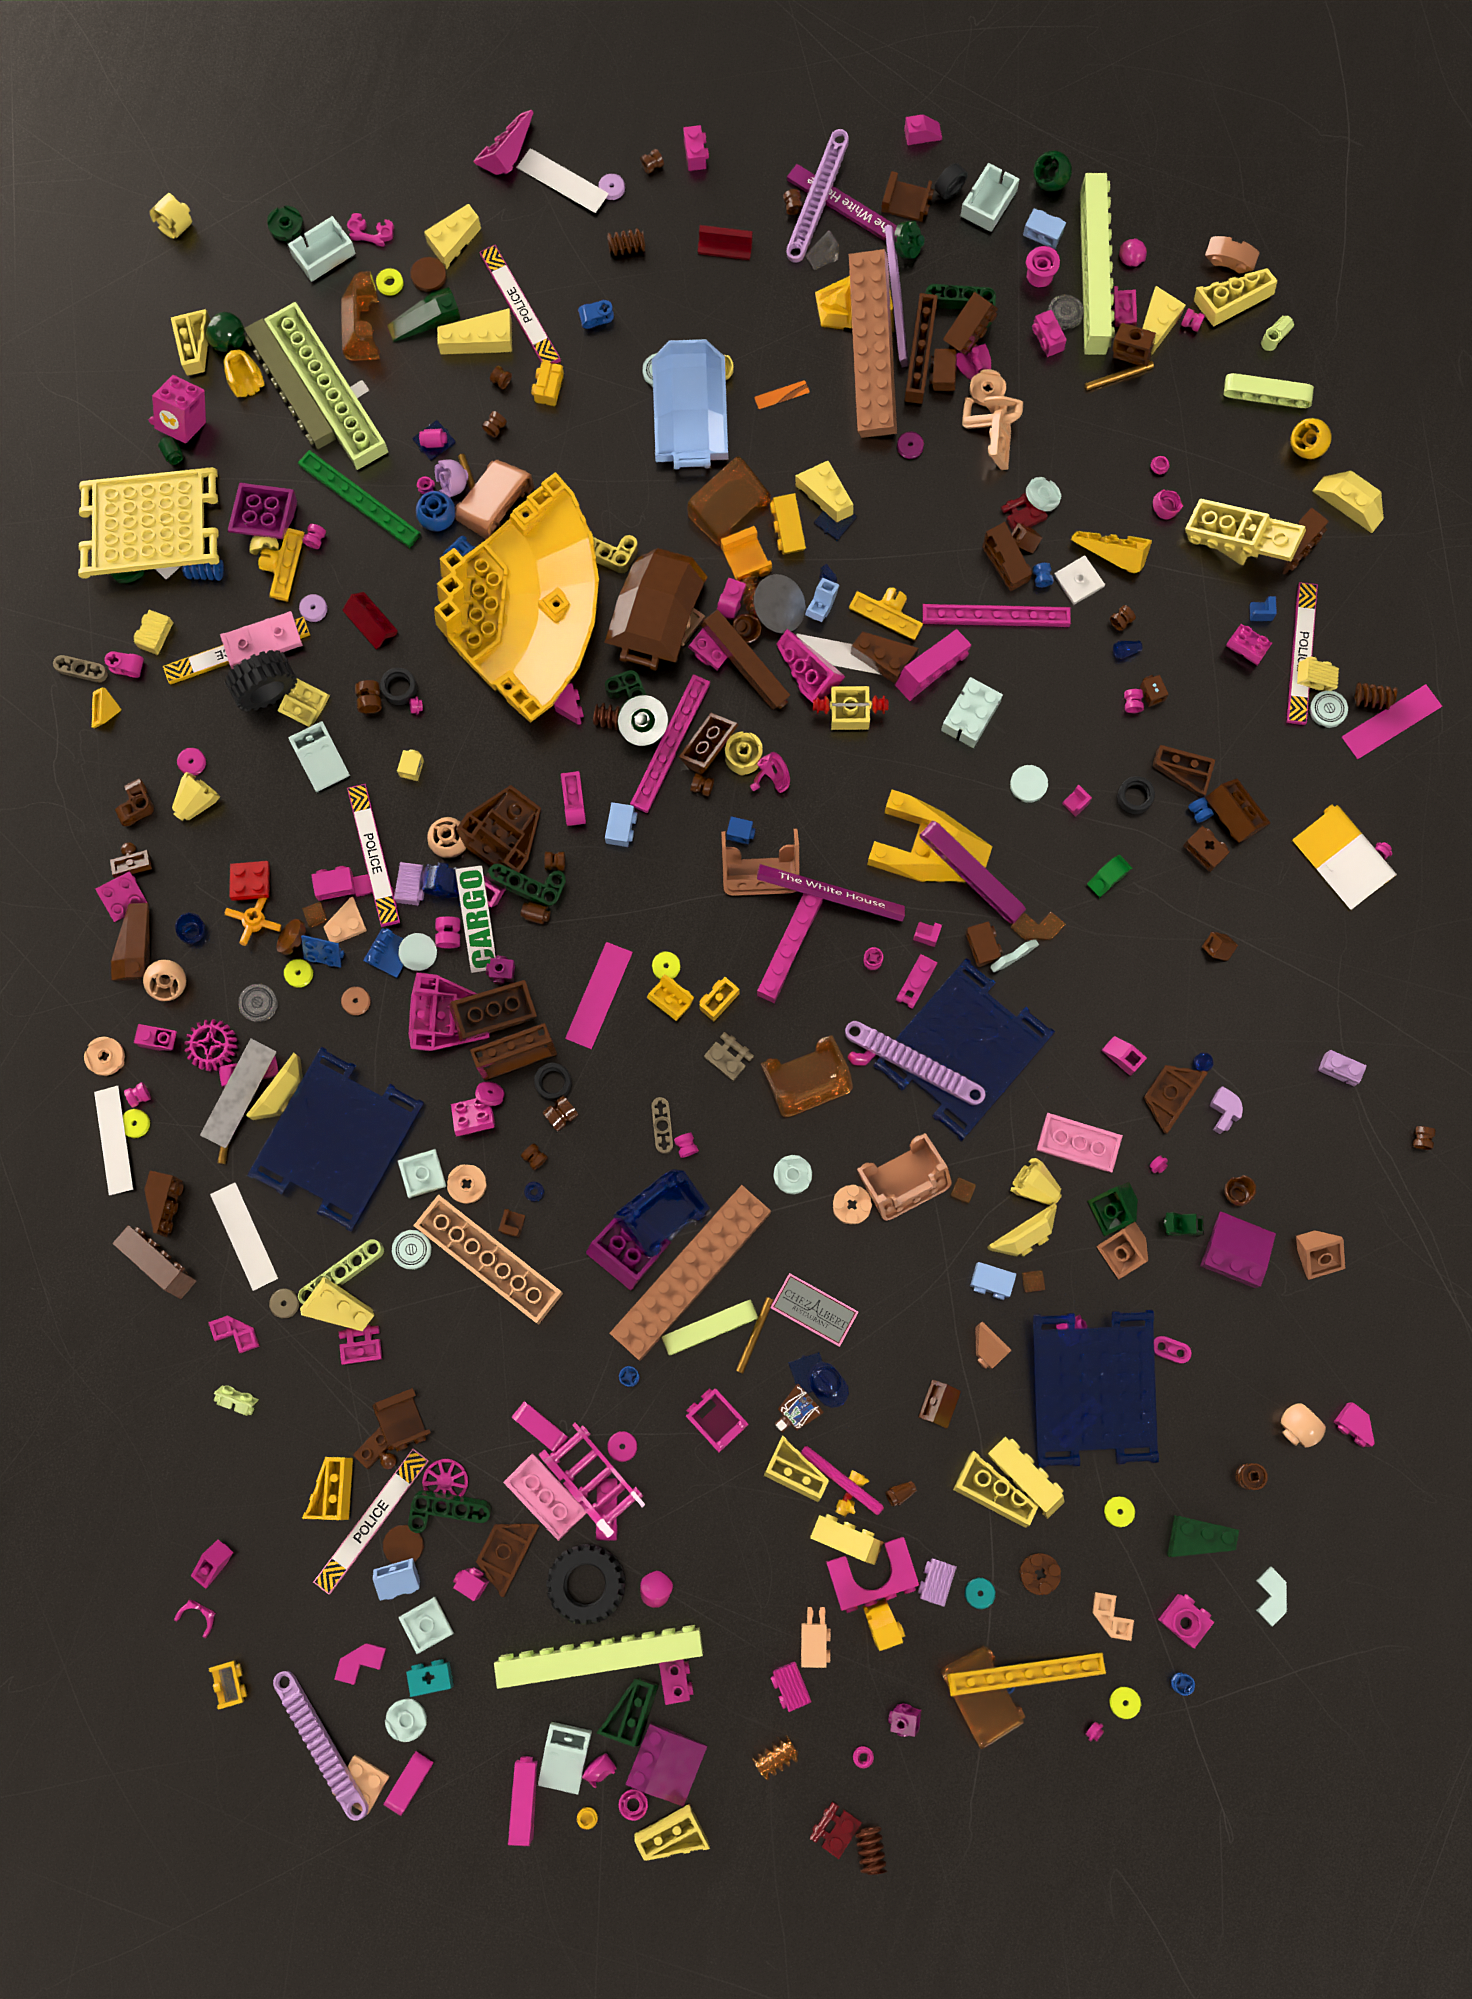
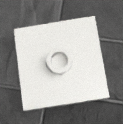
[1054,556,1105,605]

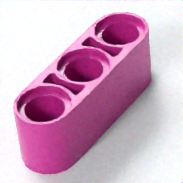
[512,1401,569,1453]
[384,1751,434,1816]

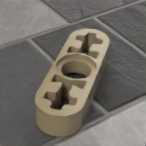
[53,655,108,682]
[652,1097,673,1154]

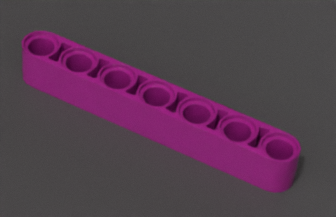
[919,820,1026,924]

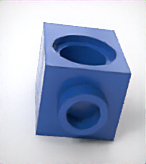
[726,817,756,844]

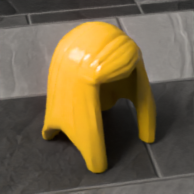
[224,350,264,397]

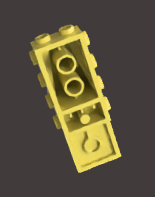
[1185,499,1306,565]

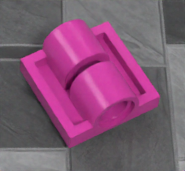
[1226,624,1272,666]
[688,628,727,670]
[451,1098,495,1137]

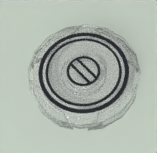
[1048,294,1084,330]
[238,984,277,1022]

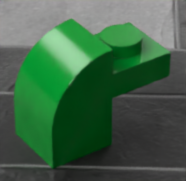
[1087,854,1132,897]

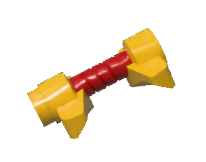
[835,1470,869,1517]

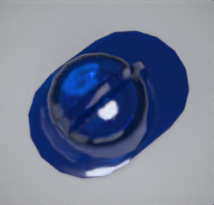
[807,1362,849,1408]

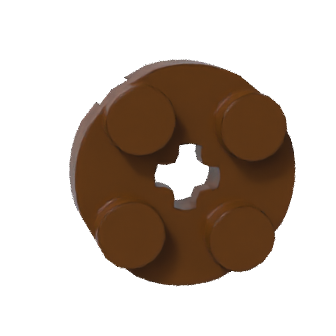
[1019,1553,1061,1595]

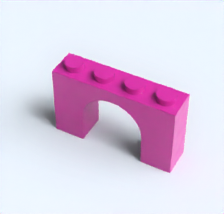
[826,1537,919,1613]

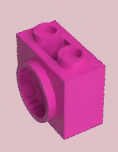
[1158,1594,1214,1648]

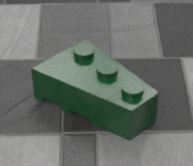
[1167,1516,1239,1557]
[596,1678,659,1747]

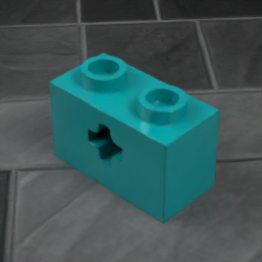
[406,1659,454,1697]

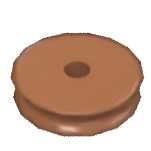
[341,987,370,1015]

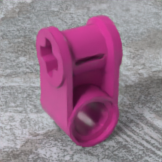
[105,651,144,678]

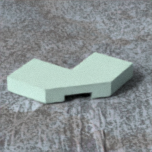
[991,939,1039,972]
[1256,1567,1287,1626]

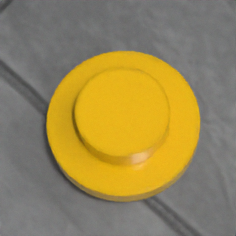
[577,1807,598,1829]

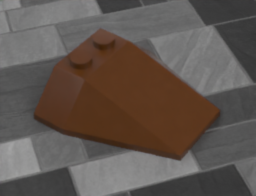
[456,785,541,872]

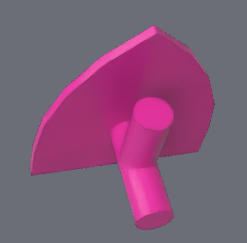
[957,344,991,380]

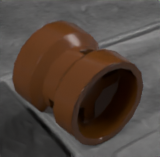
[640,149,664,174]
[783,189,803,215]
[482,411,507,437]
[1109,605,1136,631]
[690,773,714,797]
[545,852,565,871]
[1413,1126,1436,1150]
[521,1143,548,1170]

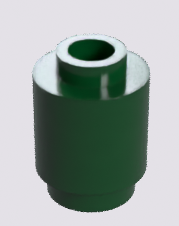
[158,436,183,465]

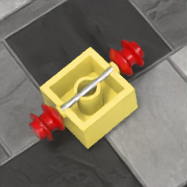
[813,686,889,730]

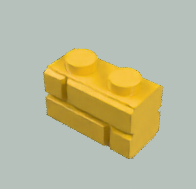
[531,362,564,406]

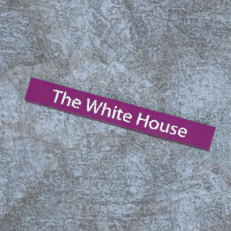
[787,164,897,242]
[757,864,905,921]

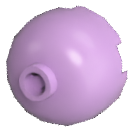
[435,459,468,497]

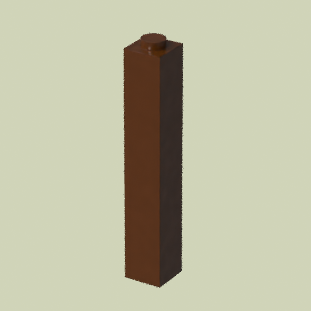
[701,609,790,710]

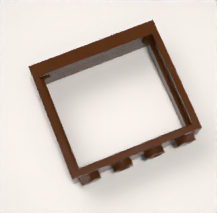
[470,1023,557,1080]

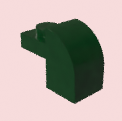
[1164,1212,1204,1236]

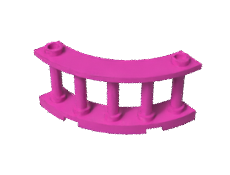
[538,1423,645,1538]

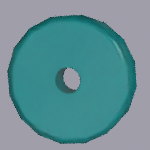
[965,1578,996,1609]

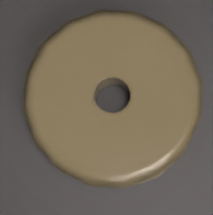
[269,1289,299,1318]

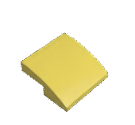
[278,679,330,727]

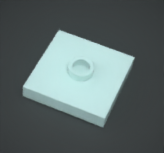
[398,1149,447,1198]
[398,1597,454,1654]

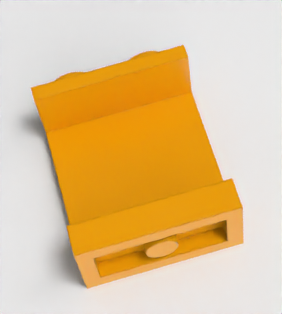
[721,526,772,584]

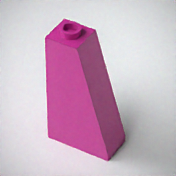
[508,1757,537,1846]

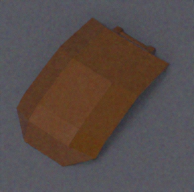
[605,548,708,671]

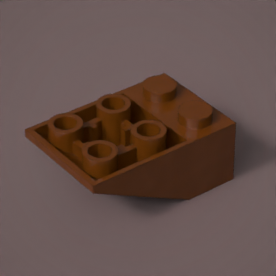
[1283,508,1329,574]
[144,1171,183,1237]

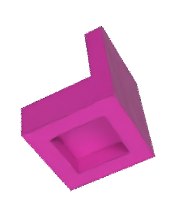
[1062,785,1092,817]
[913,922,942,947]

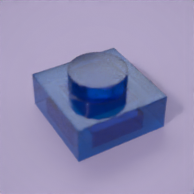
[820,564,837,584]

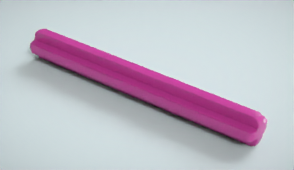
[801,1446,884,1515]

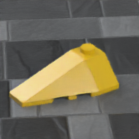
[1071,531,1152,573]

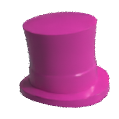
[1026,246,1060,287]

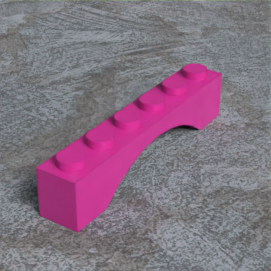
[757,893,823,1003]

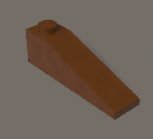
[111,903,150,981]

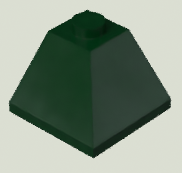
[1088,1182,1138,1236]

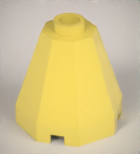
[172,772,220,821]
[1011,1158,1061,1205]

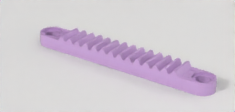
[787,129,849,263]
[845,1021,985,1105]
[273,1671,368,1820]

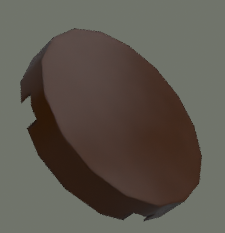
[411,257,446,292]
[276,919,306,955]
[383,1525,424,1564]

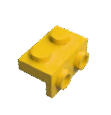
[647,975,694,1021]

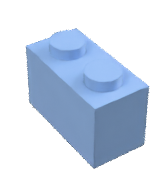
[1023,209,1066,249]
[605,802,637,847]
[970,1262,1016,1300]
[373,1558,420,1601]

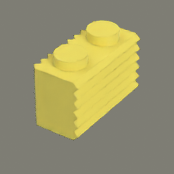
[134,610,173,655]
[1297,657,1339,692]

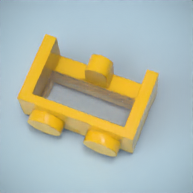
[209,1660,247,1709]

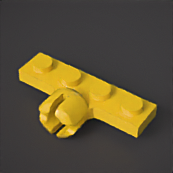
[258,528,305,602]
[849,588,923,641]

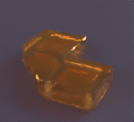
[1011,912,1065,940]

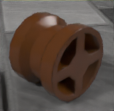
[490,366,512,389]

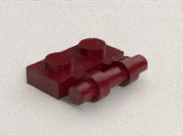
[1001,492,1048,531]
[810,1802,862,1859]

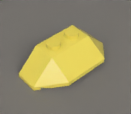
[1313,471,1384,533]
[246,1053,304,1120]
[987,1203,1057,1256]

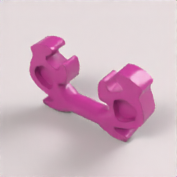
[347,213,394,247]

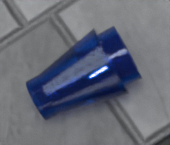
[1113,640,1142,659]

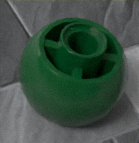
[1033,150,1072,192]
[206,312,245,353]

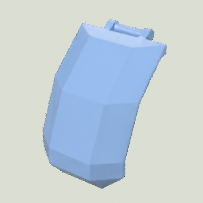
[652,339,728,469]

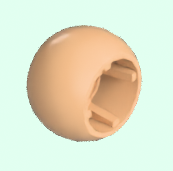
[427,817,466,858]
[143,960,186,1001]
[1281,1403,1326,1447]

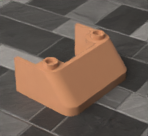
[721,829,799,895]

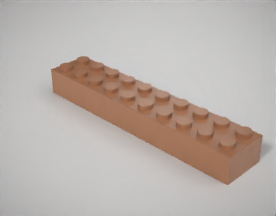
[849,249,897,438]
[610,1185,771,1361]

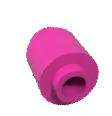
[419,428,447,448]

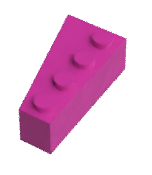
[895,629,971,701]

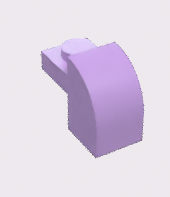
[1209,1086,1243,1134]

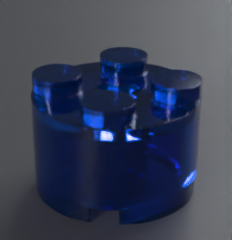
[422,863,460,898]

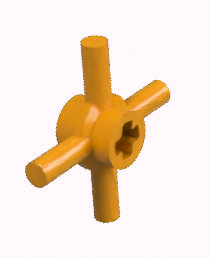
[225,898,282,946]

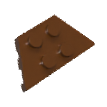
[1143,1065,1208,1134]
[476,1524,540,1597]

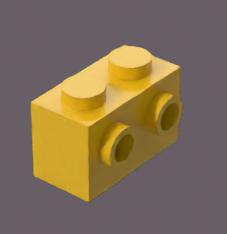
[699,977,739,1022]

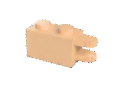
[801,1607,830,1668]

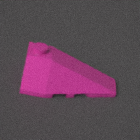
[474,110,534,175]
[777,629,845,703]

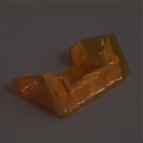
[341,271,379,360]
[688,456,771,546]
[761,1035,853,1117]
[941,1646,1026,1749]

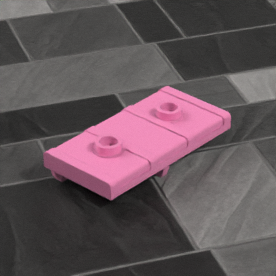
[220,611,303,669]

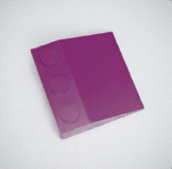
[228,483,297,539]
[586,1205,671,1290]
[1200,1211,1276,1288]
[625,1722,707,1807]

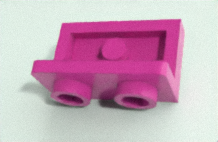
[1111,286,1137,327]

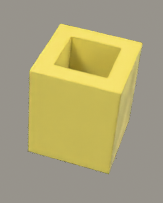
[397,750,424,781]

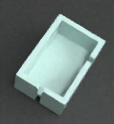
[961,163,1019,232]
[288,216,356,282]
[941,677,1003,748]

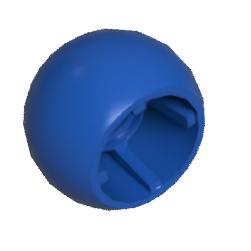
[416,491,456,532]

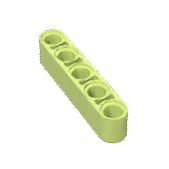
[1224,373,1314,408]
[298,1239,384,1304]
[661,1300,758,1356]

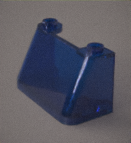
[613,1169,710,1257]

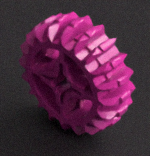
[185,1019,238,1071]

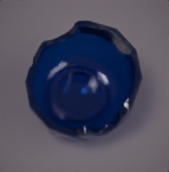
[175,912,205,944]

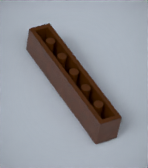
[904,293,938,404]

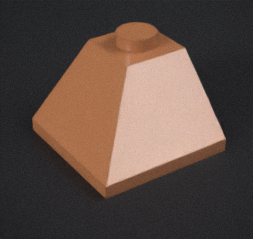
[1096,1222,1148,1280]
[1296,1231,1345,1280]
[975,1322,1011,1369]

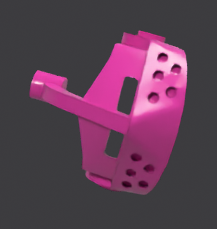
[750,752,790,793]

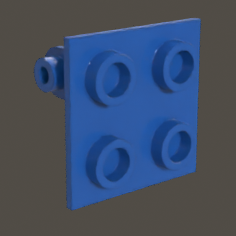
[363,928,404,978]
[301,935,344,967]

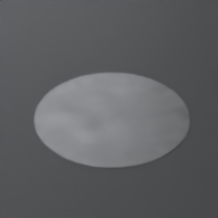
[754,574,805,633]

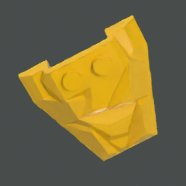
[815,276,895,332]

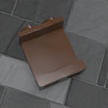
[881,171,934,222]
[372,1388,430,1452]

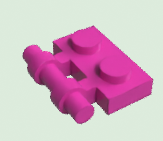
[339,1325,382,1365]

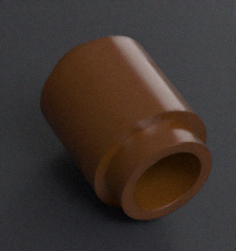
[521,901,550,924]

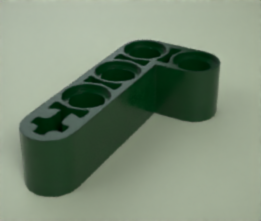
[925,284,996,327]
[605,670,646,699]
[486,864,566,907]
[408,1490,491,1533]

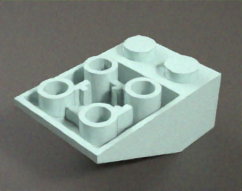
[288,721,350,792]
[538,1722,592,1794]

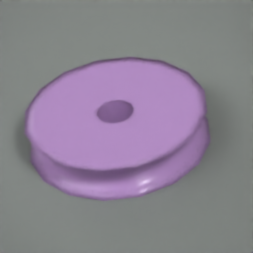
[599,174,625,200]
[299,594,327,622]

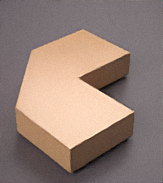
[1093,1592,1134,1641]

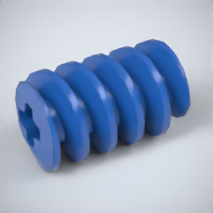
[182,559,224,581]

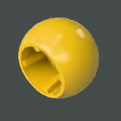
[1291,418,1332,459]

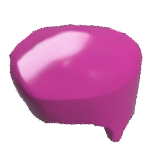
[1153,489,1183,519]
[640,1571,673,1608]
[582,1753,617,1788]

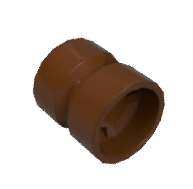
[355,680,382,714]
[542,1095,579,1132]
[1236,1463,1268,1490]

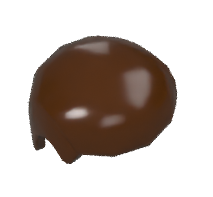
[732,613,762,643]
[1224,1175,1256,1206]

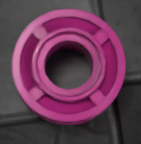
[619,1790,648,1820]

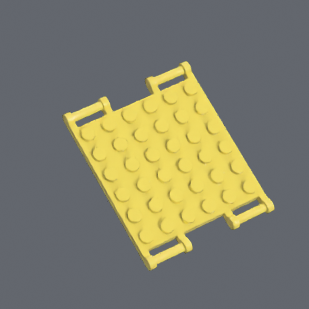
[78,468,219,578]

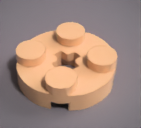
[969,369,1006,406]
[84,1037,125,1076]
[447,1164,487,1204]
[833,1185,872,1224]

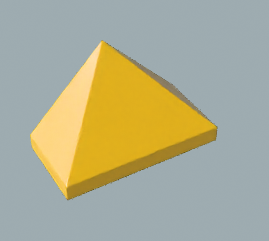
[92,687,121,728]

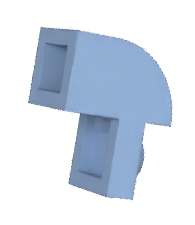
[805,578,839,622]

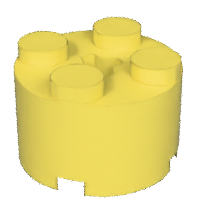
[150,193,192,239]
[725,732,763,775]

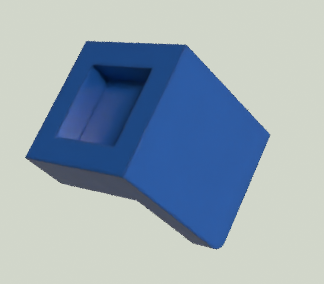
[1249,596,1277,621]

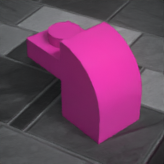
[717,578,746,622]

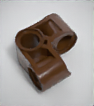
[115,778,154,826]

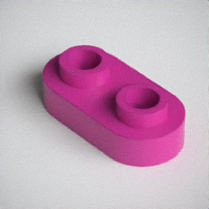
[1151,1336,1191,1364]

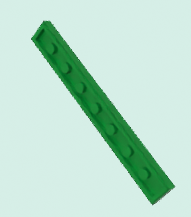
[298,450,421,548]

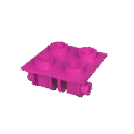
[96,871,147,922]

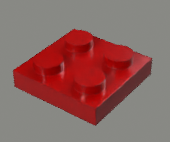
[230,861,270,901]

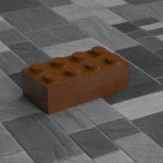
[449,980,537,1042]

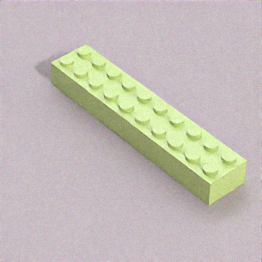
[1080,173,1115,354]
[264,302,388,470]
[494,1625,703,1689]

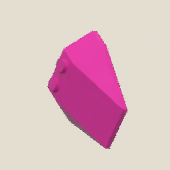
[408,973,489,1051]

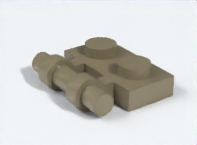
[704,1032,754,1082]

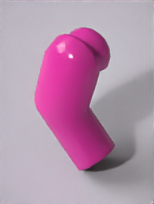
[848,1050,876,1066]

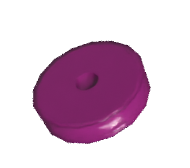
[897,431,924,459]

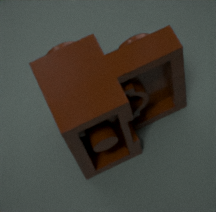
[1112,323,1156,367]

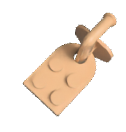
[962,396,1023,470]

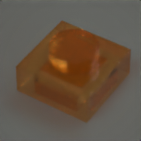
[302,902,328,927]
[950,1177,976,1203]
[1022,1270,1045,1293]

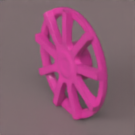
[422,1459,468,1505]

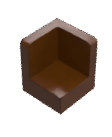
[1012,523,1042,553]
[1202,931,1238,961]
[498,1208,525,1238]

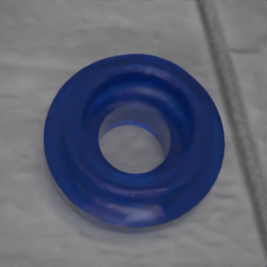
[1194,1053,1213,1071]
[524,1182,544,1201]

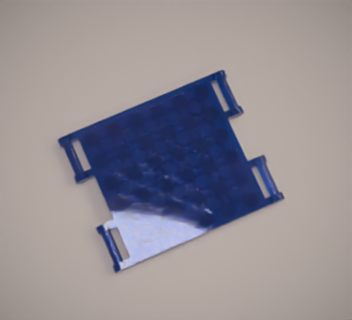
[873,958,1055,1141]
[247,1047,424,1232]
[1033,1310,1159,1468]

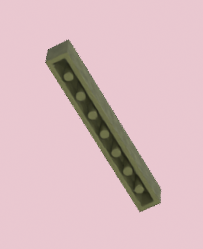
[244,318,336,450]

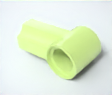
[1261,315,1295,351]

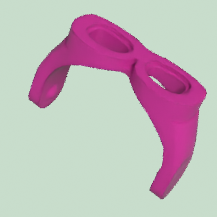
[174,1599,216,1638]

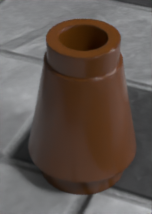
[886,1481,917,1507]

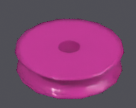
[177,748,206,776]
[475,1082,505,1106]
[608,1432,637,1462]

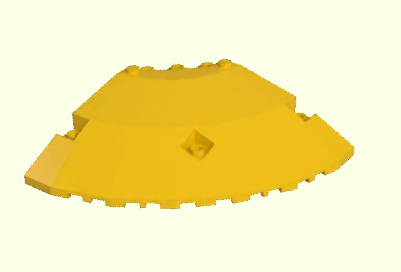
[434,472,599,723]

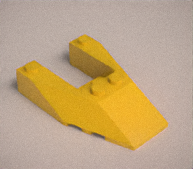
[867,790,992,882]

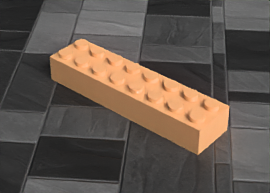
[413,1195,563,1325]

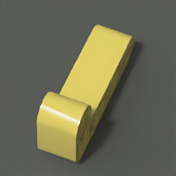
[593,535,638,573]

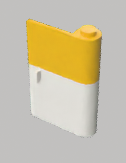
[1292,804,1397,910]

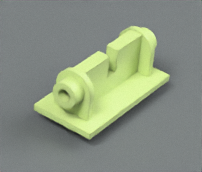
[214,1385,259,1416]

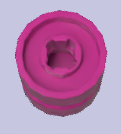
[435,916,460,948]

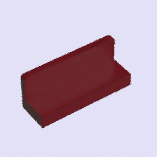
[698,225,753,260]
[343,592,398,649]

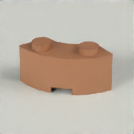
[1205,236,1259,274]

